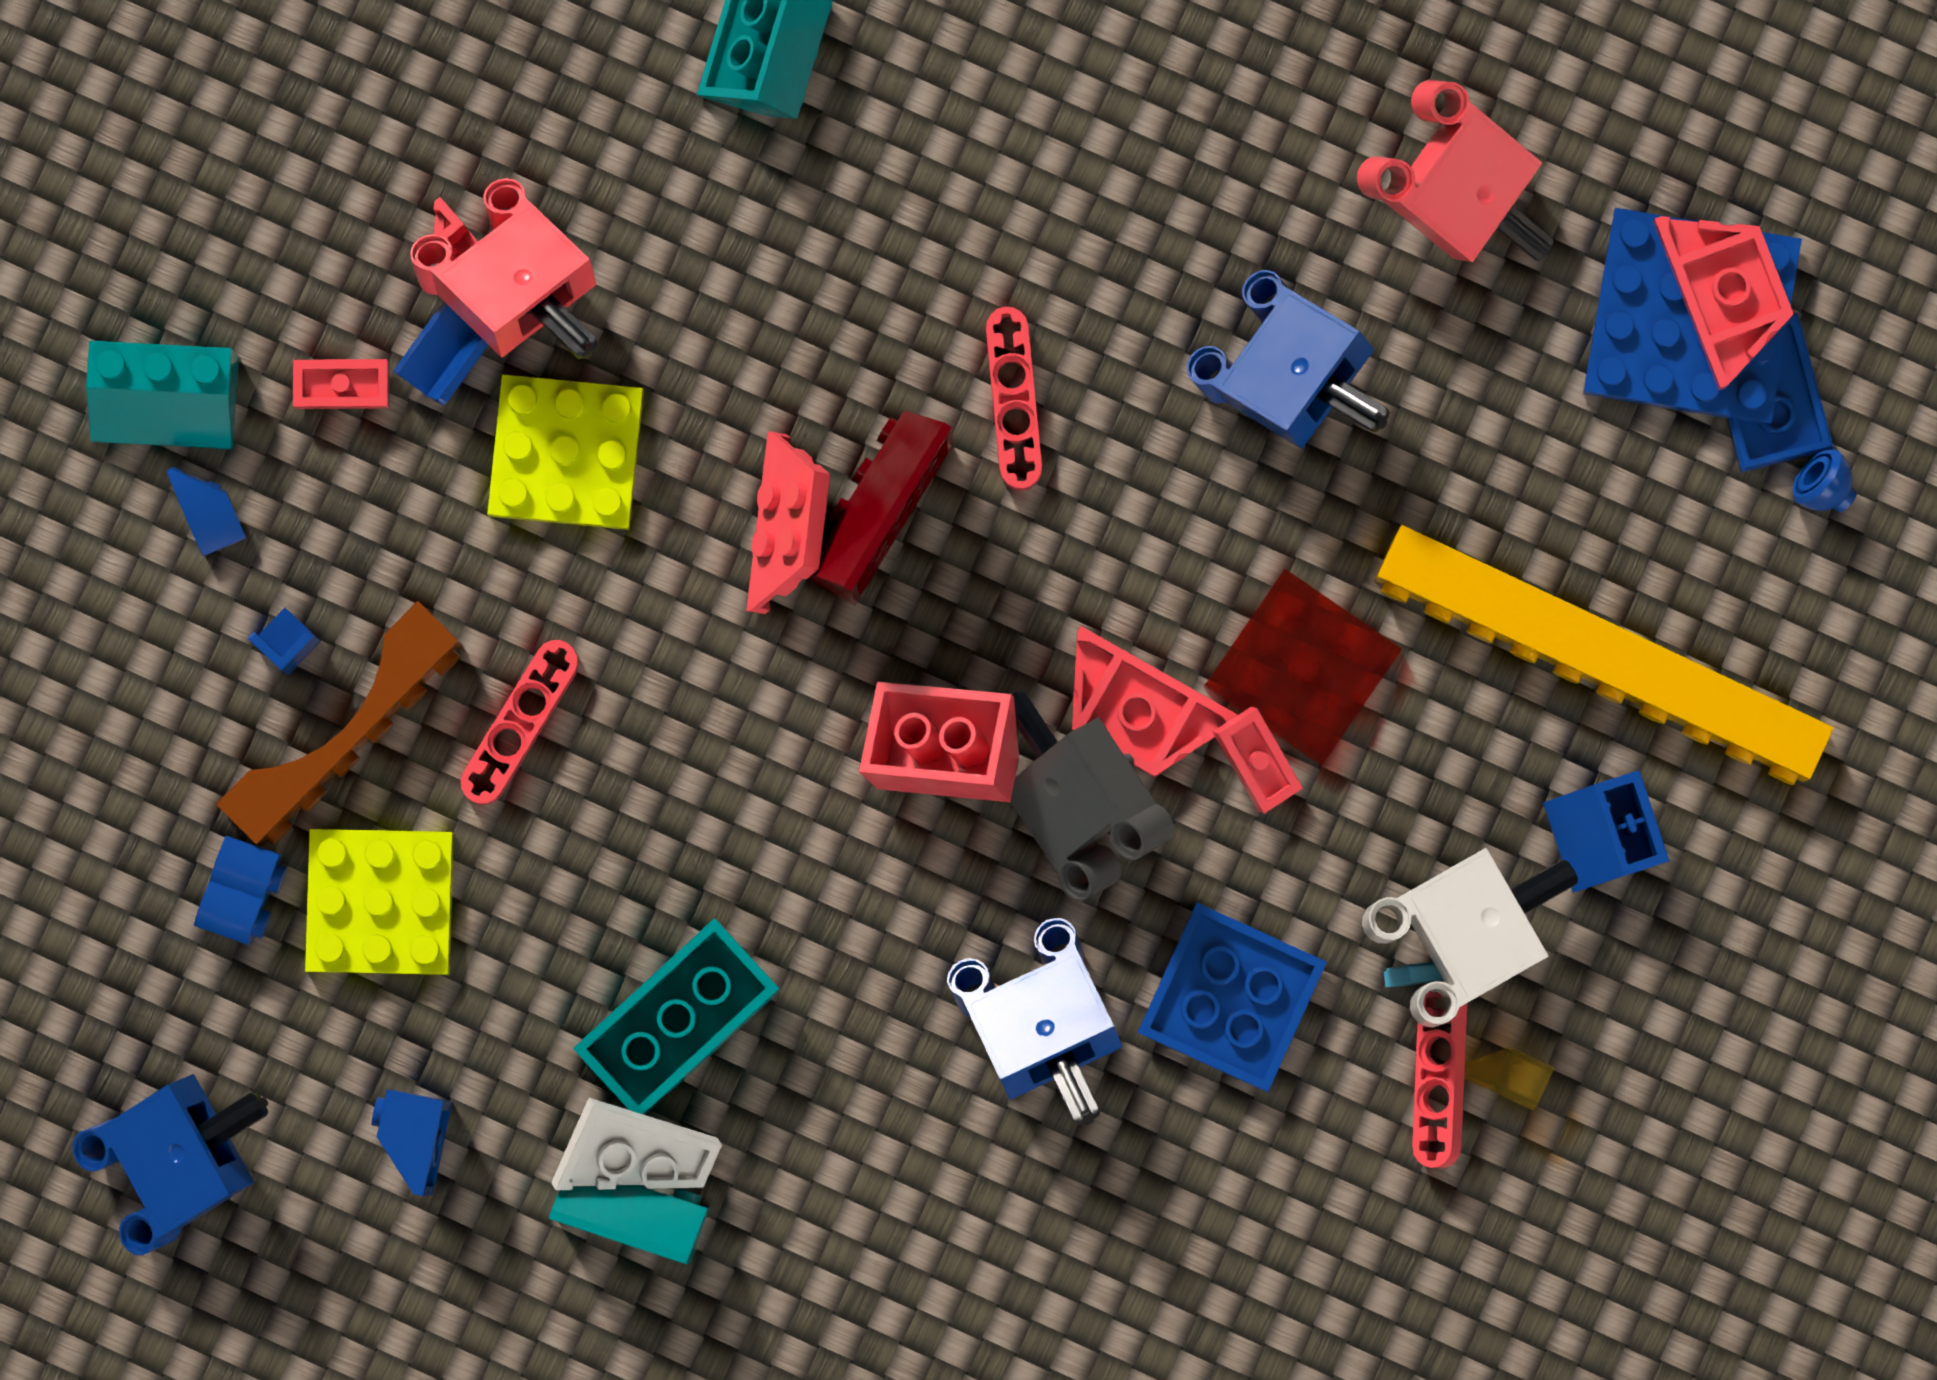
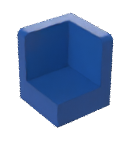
[248,607,321,675]

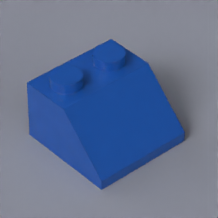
[371,1089,453,1196]

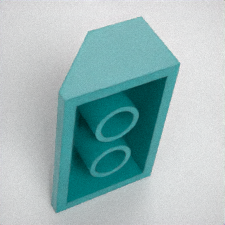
[697,0,833,119]
[86,341,239,450]
[548,1185,710,1264]

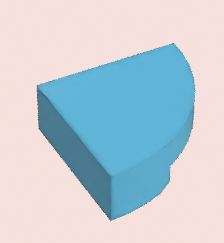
[1384,962,1444,988]

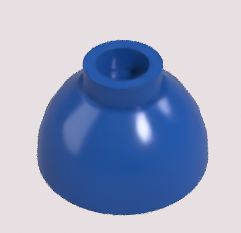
[1793,449,1857,512]

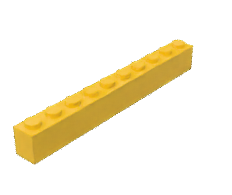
[1374,524,1834,785]

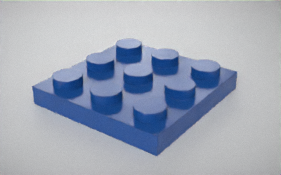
[1137,903,1327,1092]

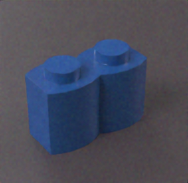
[194,836,288,945]

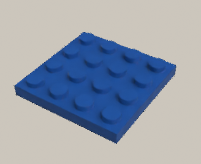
[1583,208,1802,425]

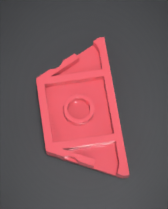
[1653,216,1794,390]
[746,431,830,614]
[1072,626,1238,777]

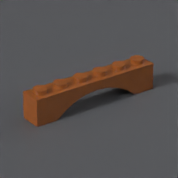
[216,601,462,847]

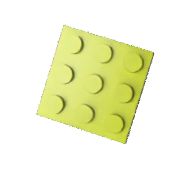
[487,374,644,530]
[305,829,454,975]

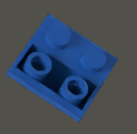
[1543,770,1669,893]

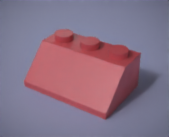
[859,682,1019,803]

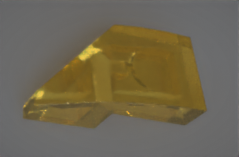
[1464,1047,1555,1111]

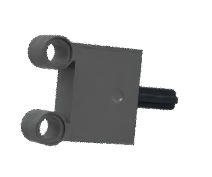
[1011,690,1174,901]

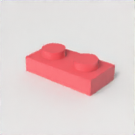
[293,359,390,409]
[1212,707,1303,814]

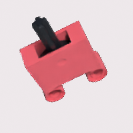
[1357,80,1553,263]
[410,178,598,359]

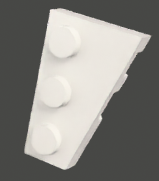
[551,1098,722,1190]

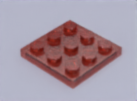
[1204,569,1402,767]

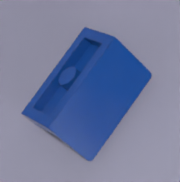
[393,301,488,406]

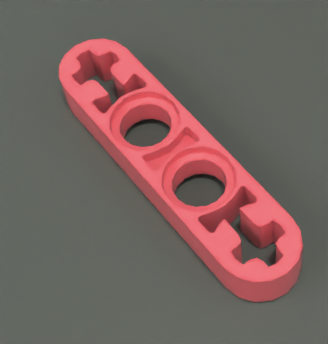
[986,306,1042,491]
[461,640,579,805]
[1412,991,1467,1169]

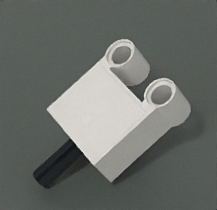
[1362,848,1578,1027]

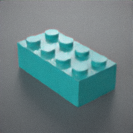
[573,918,781,1115]

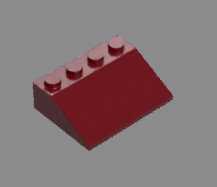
[809,411,953,606]

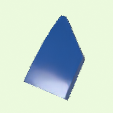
[167,467,246,556]

